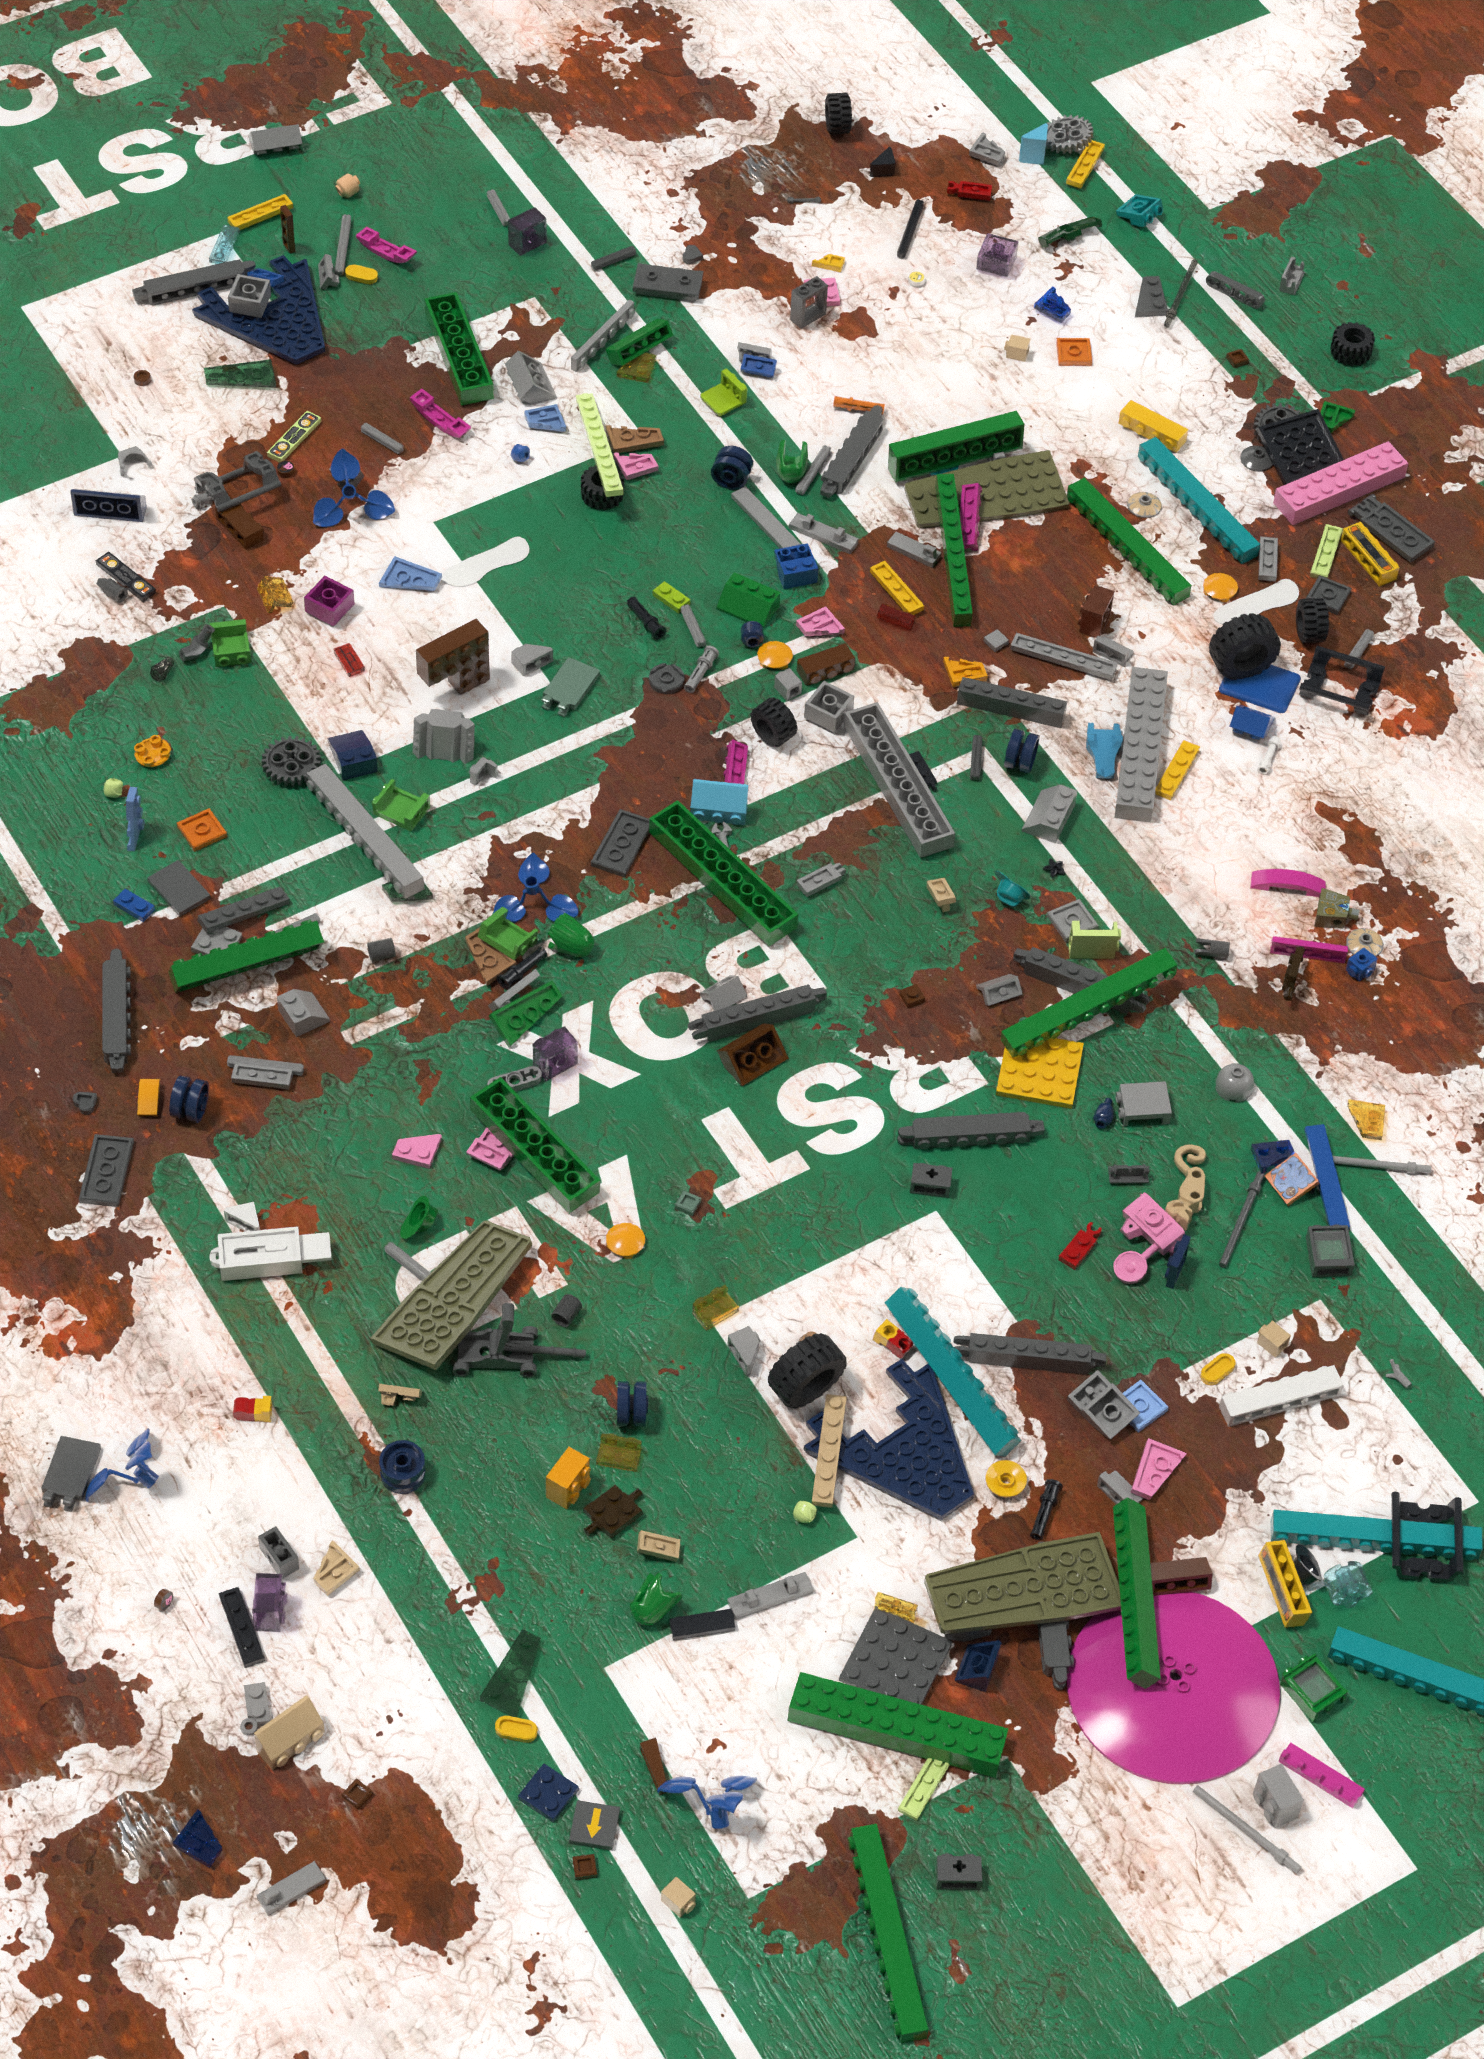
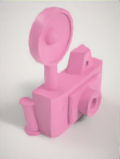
[1113,1192,1185,1284]

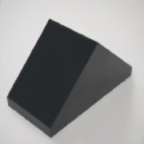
[869,147,896,177]

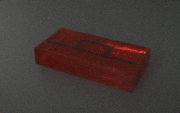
[333,643,365,677]

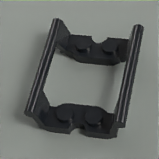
[1299,646,1385,716]
[1391,1491,1464,1583]

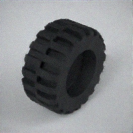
[1209,613,1281,680]
[768,1333,847,1409]

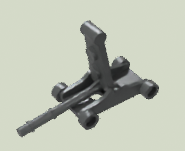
[453,1303,586,1378]

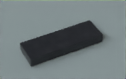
[669,1608,736,1641]

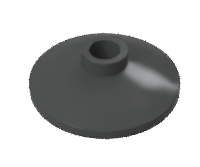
[1240,445,1274,472]

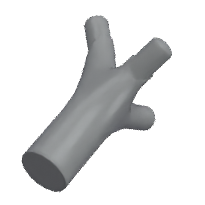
[1386,1359,1412,1389]

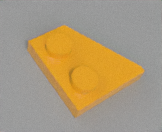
[943,657,988,687]

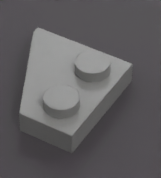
[969,132,1005,166]

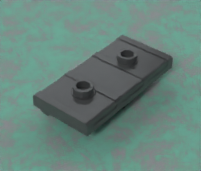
[633,263,704,302]

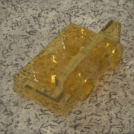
[258,576,294,613]
[692,1285,739,1331]
[596,1433,642,1472]
[874,1592,918,1623]

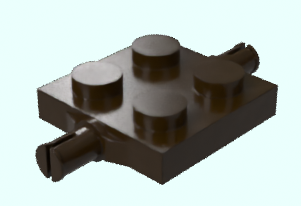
[1282,946,1305,1001]
[583,1485,643,1538]

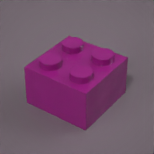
[304,575,355,626]

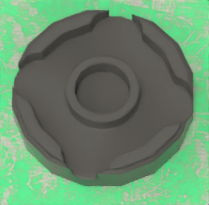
[649,663,684,694]

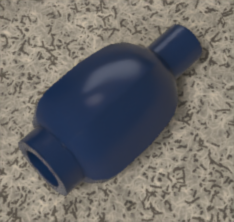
[1093,1098,1114,1129]

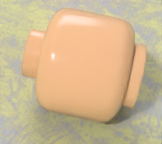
[335,174,360,198]

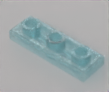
[209,225,240,264]

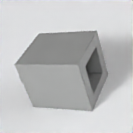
[774,668,802,701]

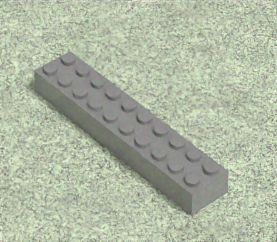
[1114,666,1168,823]
[844,702,955,858]

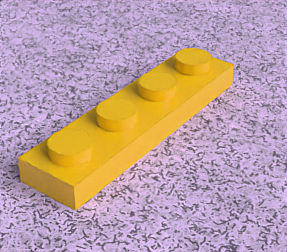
[1066,140,1105,189]
[227,194,293,232]
[870,561,924,617]
[1155,740,1200,801]

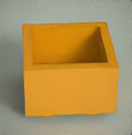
[546,1447,591,1509]

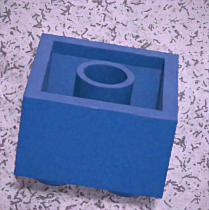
[1229,705,1275,740]

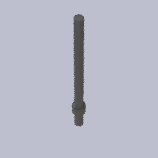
[1219,1171,1265,1268]

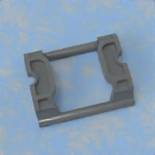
[194,451,282,512]

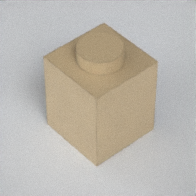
[1004,334,1031,362]
[1257,1320,1291,1358]
[661,1877,696,1917]

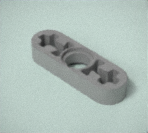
[487,1066,542,1092]

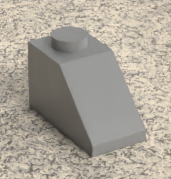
[511,644,553,676]
[727,1326,760,1376]

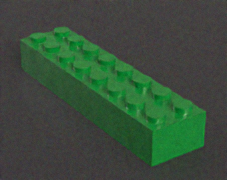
[424,292,494,406]
[888,410,1025,483]
[168,919,324,993]
[470,1077,600,1214]

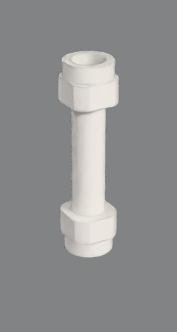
[1257,736,1281,774]

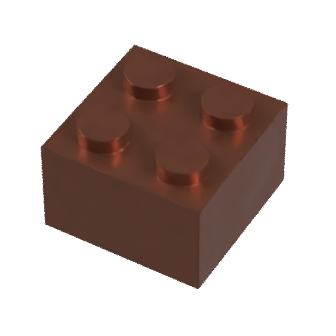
[1078,585,1115,638]

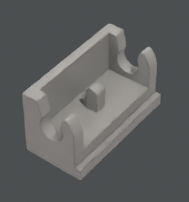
[1279,256,1305,295]

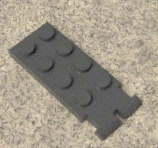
[1348,494,1435,563]

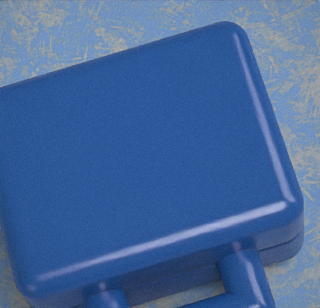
[1219,665,1301,713]

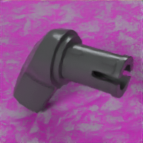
[179,624,215,661]

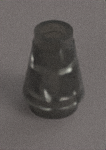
[150,657,174,681]

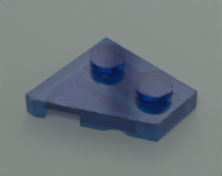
[1034,286,1071,323]
[1251,1140,1294,1174]
[173,1809,222,1868]

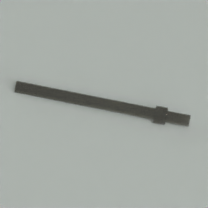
[1164,259,1198,328]

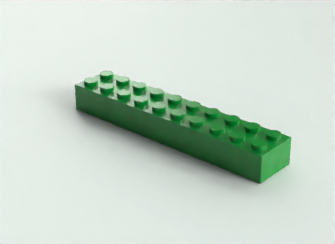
[649,800,799,947]
[787,1672,1009,1778]

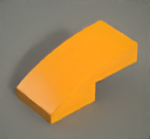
[137,1079,160,1116]

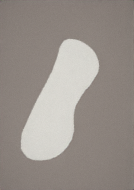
[442,537,529,587]
[1213,579,1299,624]

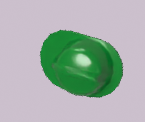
[400,1196,438,1239]

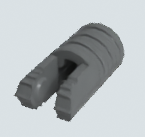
[1194,938,1230,959]

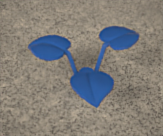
[313,448,395,527]
[492,852,578,923]
[85,1428,159,1502]
[657,1775,757,1829]

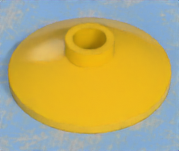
[985,1460,1027,1498]

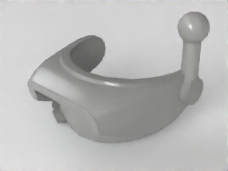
[118,446,152,476]

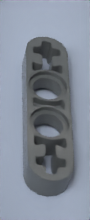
[1206,271,1265,309]

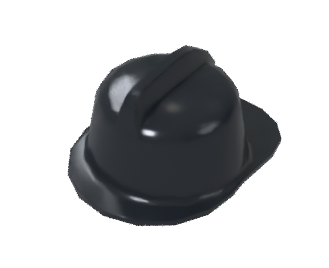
[1293,1544,1323,1586]

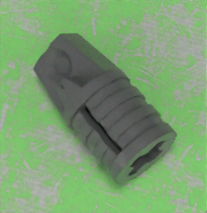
[96,578,128,603]

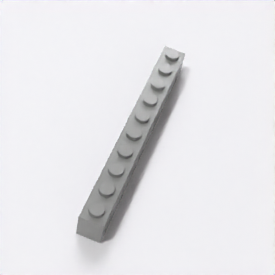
[306,764,425,899]

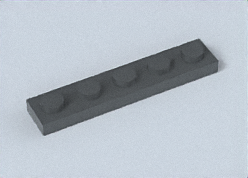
[197,887,290,933]

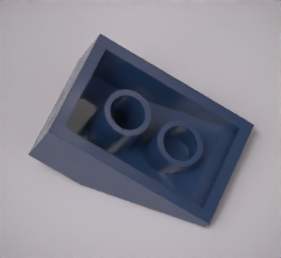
[327,730,378,781]

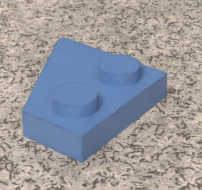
[524,404,566,432]

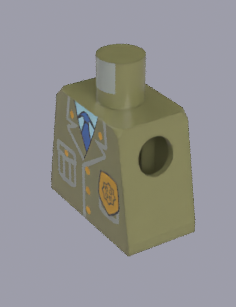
[1314,888,1360,929]

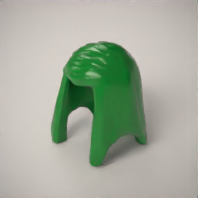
[776,440,808,484]
[548,913,594,958]
[630,1573,683,1626]

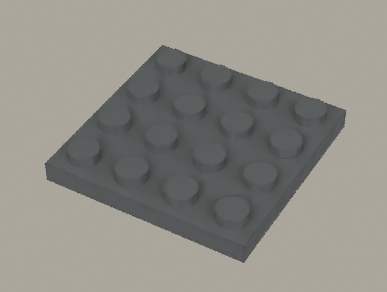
[839,1606,953,1705]

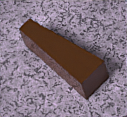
[640,1737,667,1795]

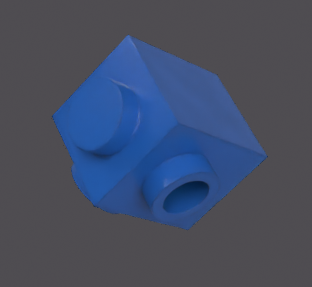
[1346,948,1378,981]

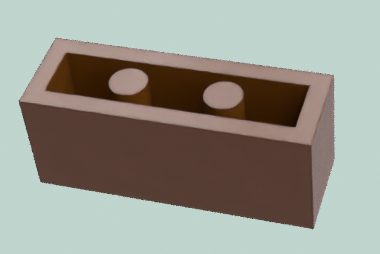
[215,497,264,550]
[797,643,855,686]
[1150,1557,1213,1596]

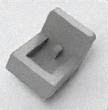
[469,757,498,785]

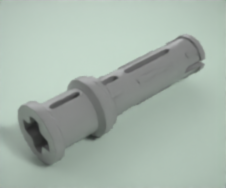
[684,646,719,693]

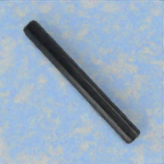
[897,199,924,259]

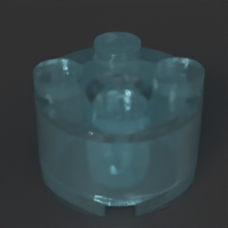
[1323,1561,1373,1608]

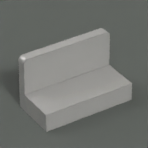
[1093,636,1134,667]
[976,974,1022,1006]
[700,975,747,1011]
[1097,1471,1143,1504]

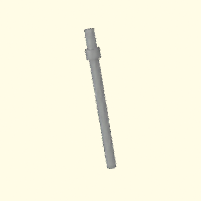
[1332,1156,1432,1174]
[1193,1785,1302,1873]

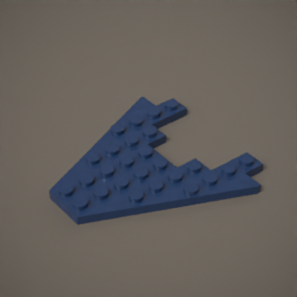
[192,255,325,365]
[804,1359,974,1520]

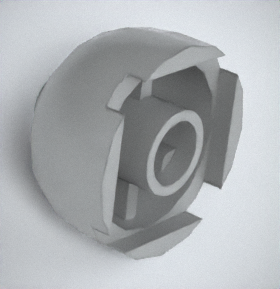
[1215,1063,1254,1102]

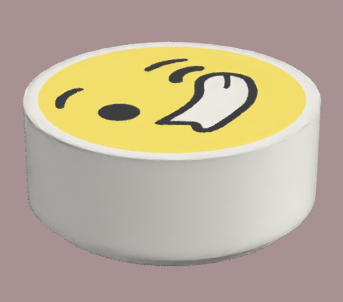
[908,271,925,287]

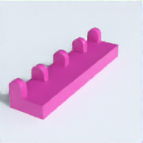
[960,483,982,551]
[723,739,748,784]
[1270,936,1348,964]
[1278,1742,1365,1809]

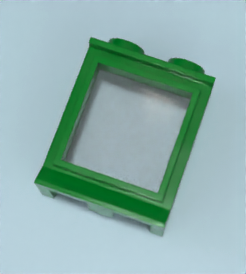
[1280,1653,1348,1722]

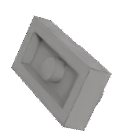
[318,254,339,290]
[737,342,772,362]

